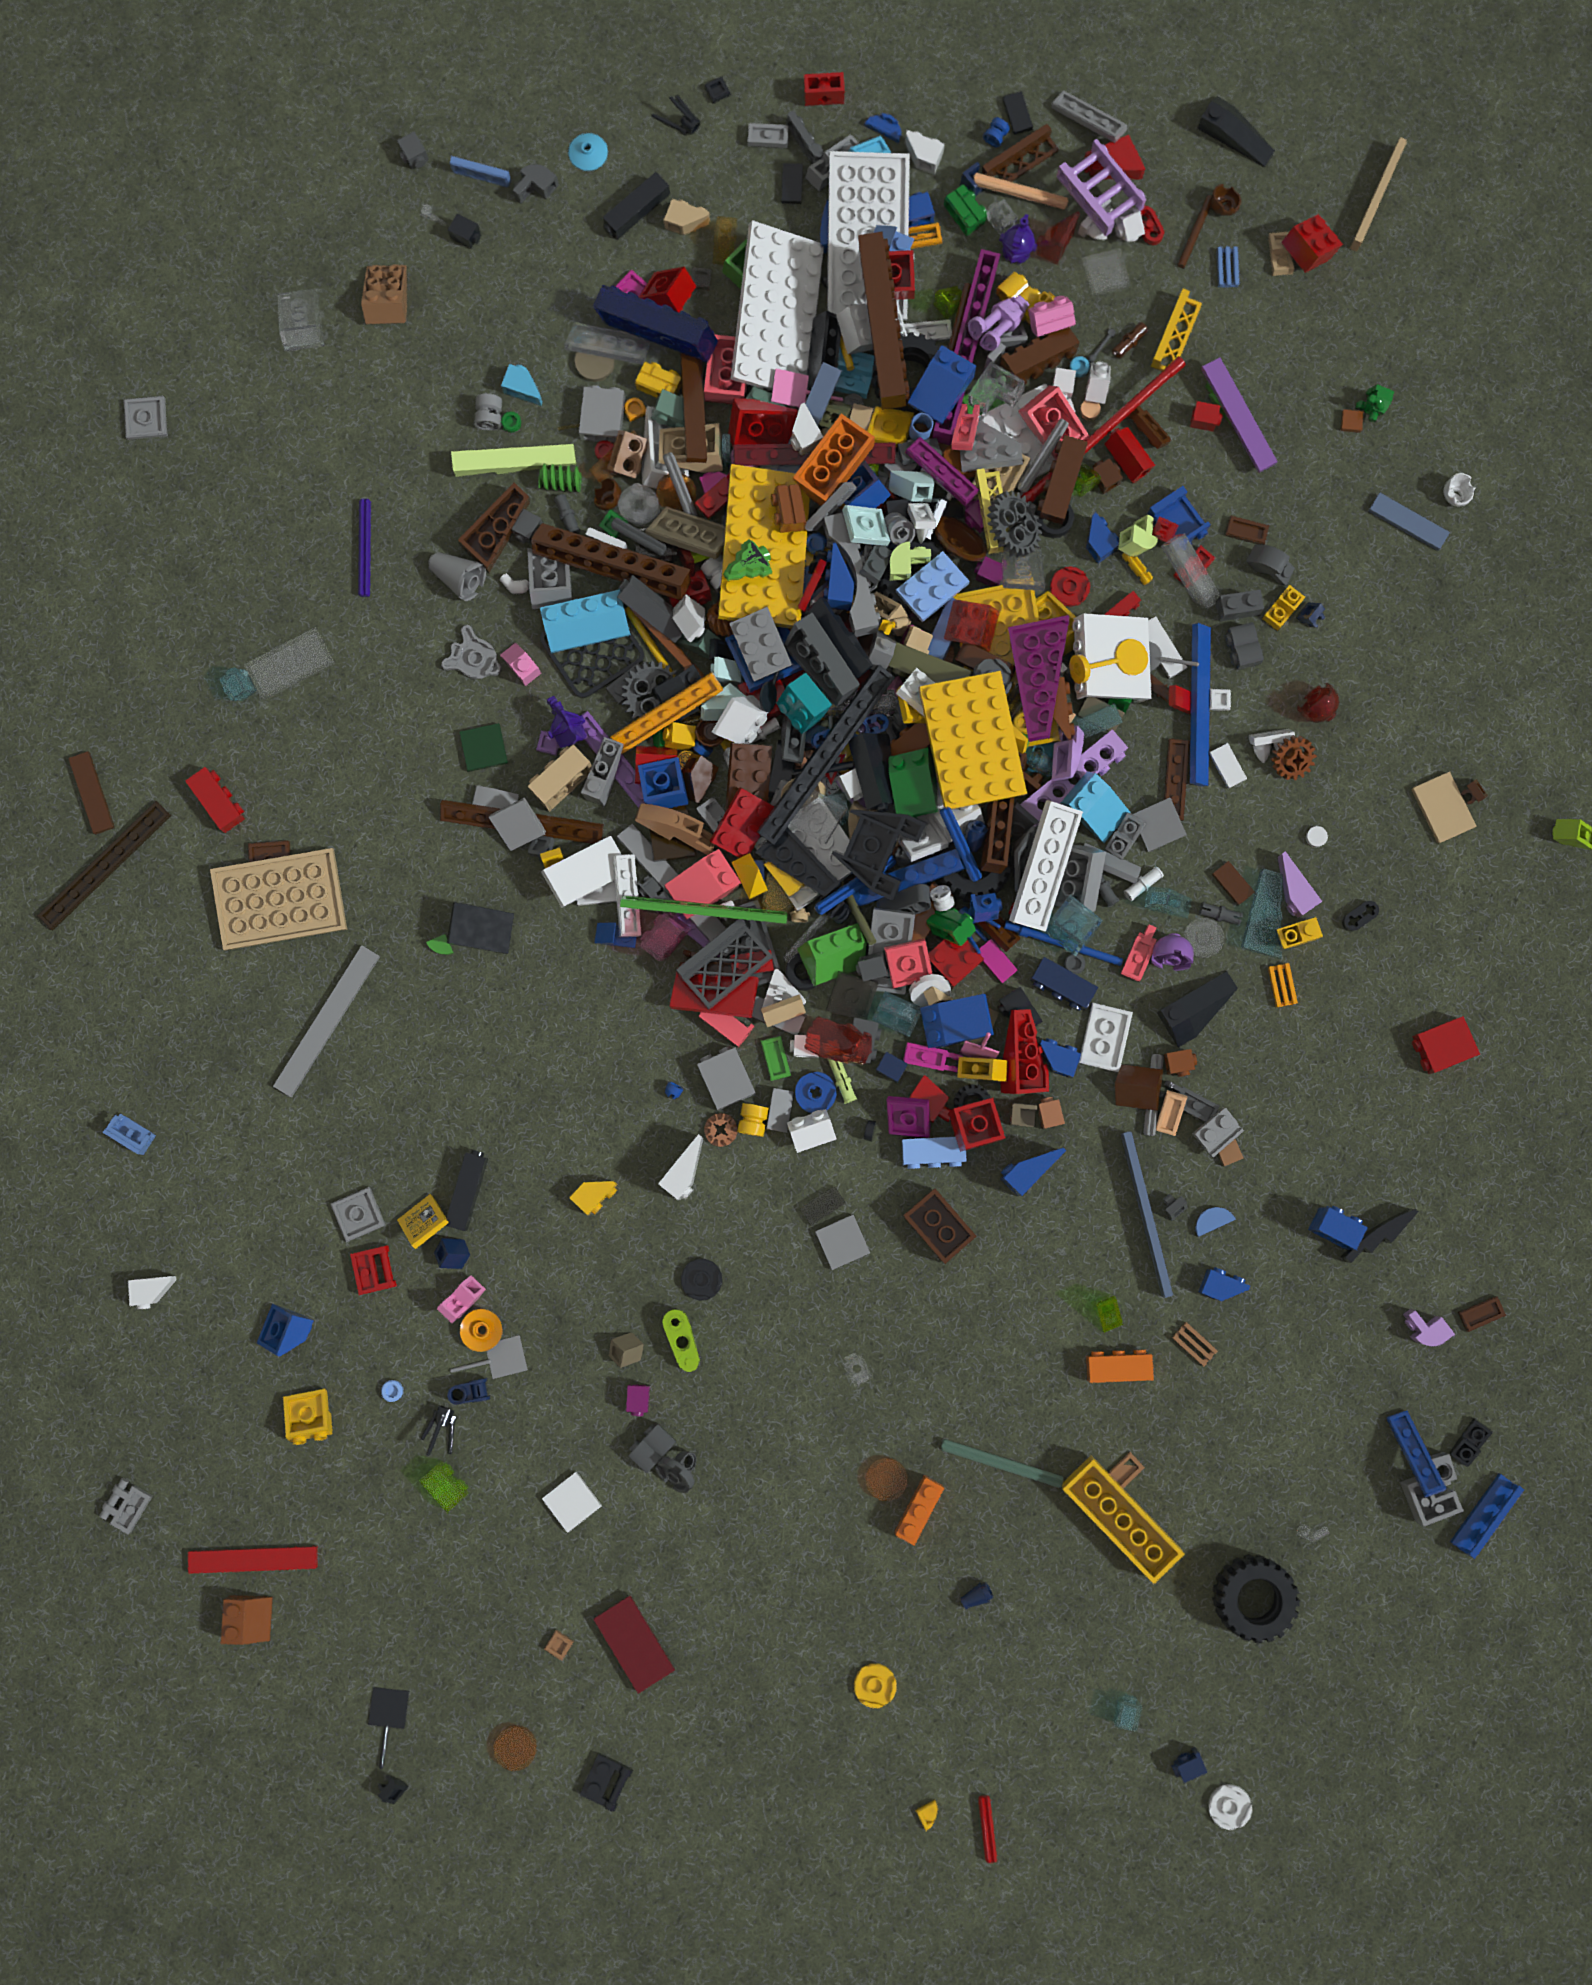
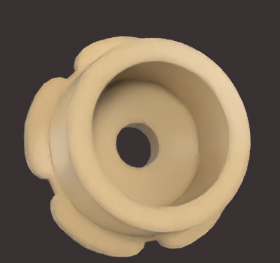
[790,908,810,923]

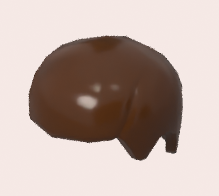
[1211,184,1242,216]
[593,478,622,511]
[695,719,725,748]

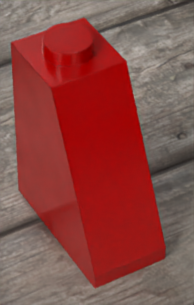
[1084,135,1145,180]

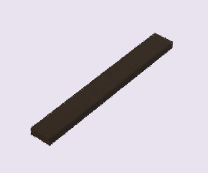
[37,801,172,931]

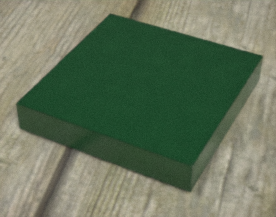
[460,723,508,772]

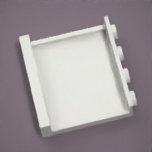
[1072,613,1151,703]

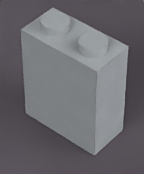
[579,385,625,443]
[697,1046,756,1111]

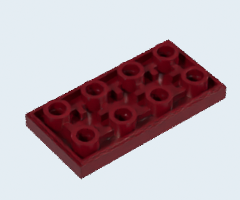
[593,1595,675,1694]

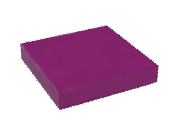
[886,1096,931,1138]

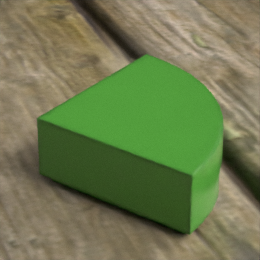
[426,934,454,955]

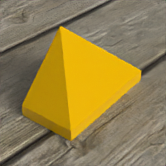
[731,853,768,899]

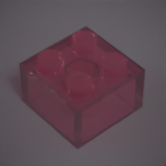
[639,913,692,961]

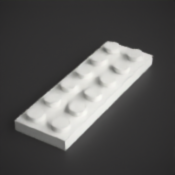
[1009,800,1083,932]

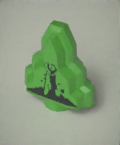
[723,539,772,581]

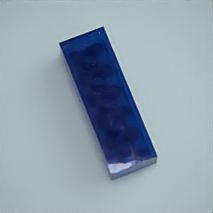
[593,285,718,363]

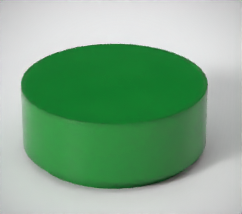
[501,411,522,433]

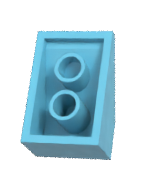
[1061,772,1130,843]

